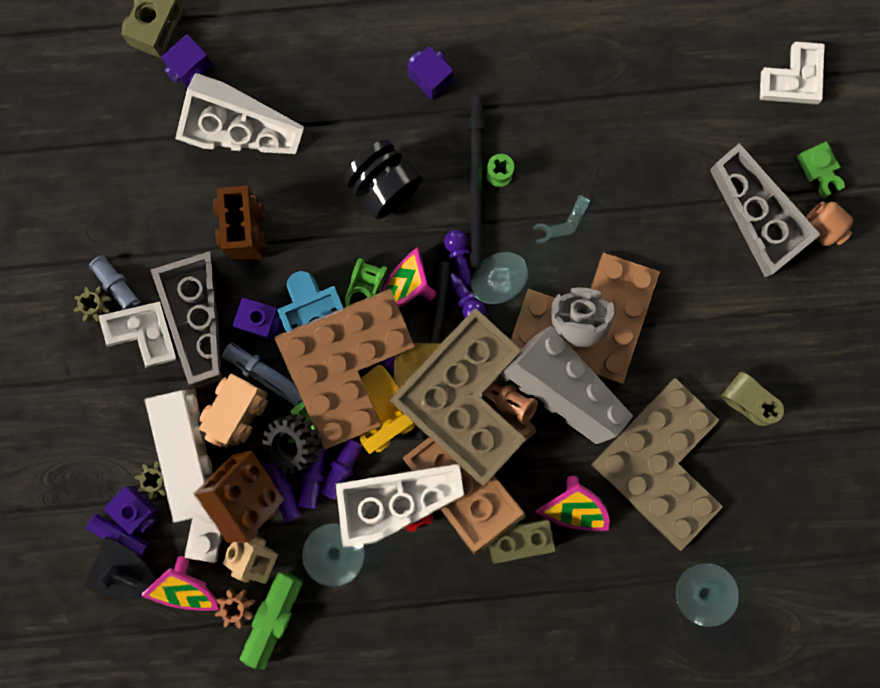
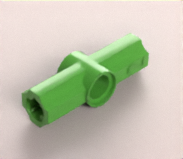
[240,571,303,670]

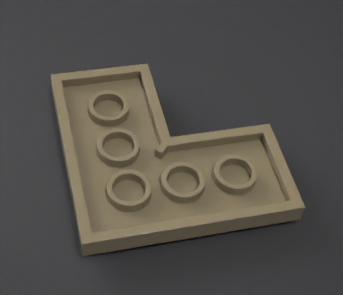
[390,308,526,486]
[591,378,723,551]

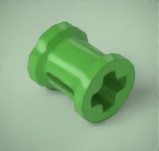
[487,154,514,187]

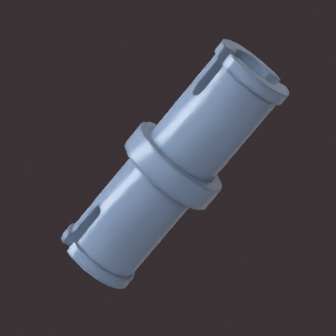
[89,255,140,310]

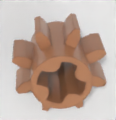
[215,588,255,628]

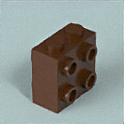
[213,186,267,261]
[194,451,284,543]

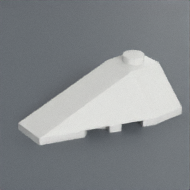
[175,73,304,154]
[336,464,464,547]

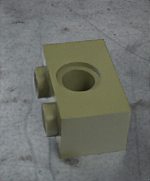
[121,0,184,58]
[489,518,555,564]

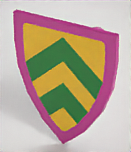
[380,247,436,307]
[536,476,610,531]
[142,556,220,611]

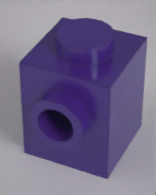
[161,34,213,88]
[408,46,453,100]
[233,298,283,340]
[103,486,160,535]

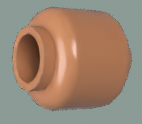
[806,202,853,246]

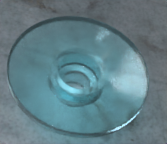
[471,252,528,304]
[303,523,364,586]
[676,563,739,627]

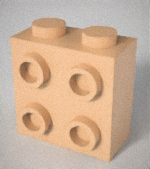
[199,374,269,448]

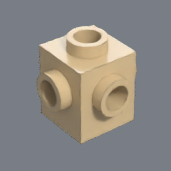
[223,536,278,584]

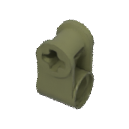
[721,372,784,426]

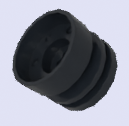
[343,139,423,220]

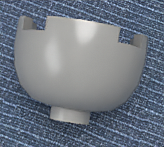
[551,288,615,347]

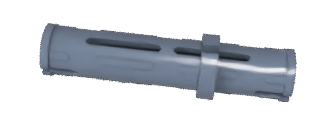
[221,342,302,407]

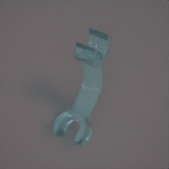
[533,195,590,244]

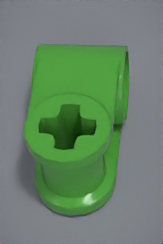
[345,258,388,307]

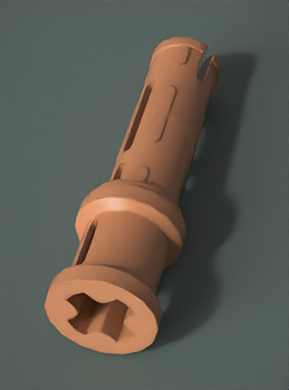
[481,381,538,424]

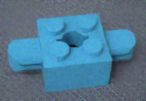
[277,271,344,332]

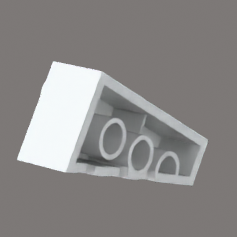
[145,389,212,522]

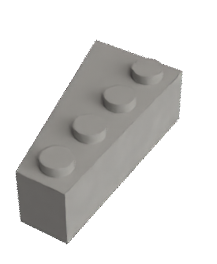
[710,143,821,277]
[151,251,222,389]
[499,325,633,444]

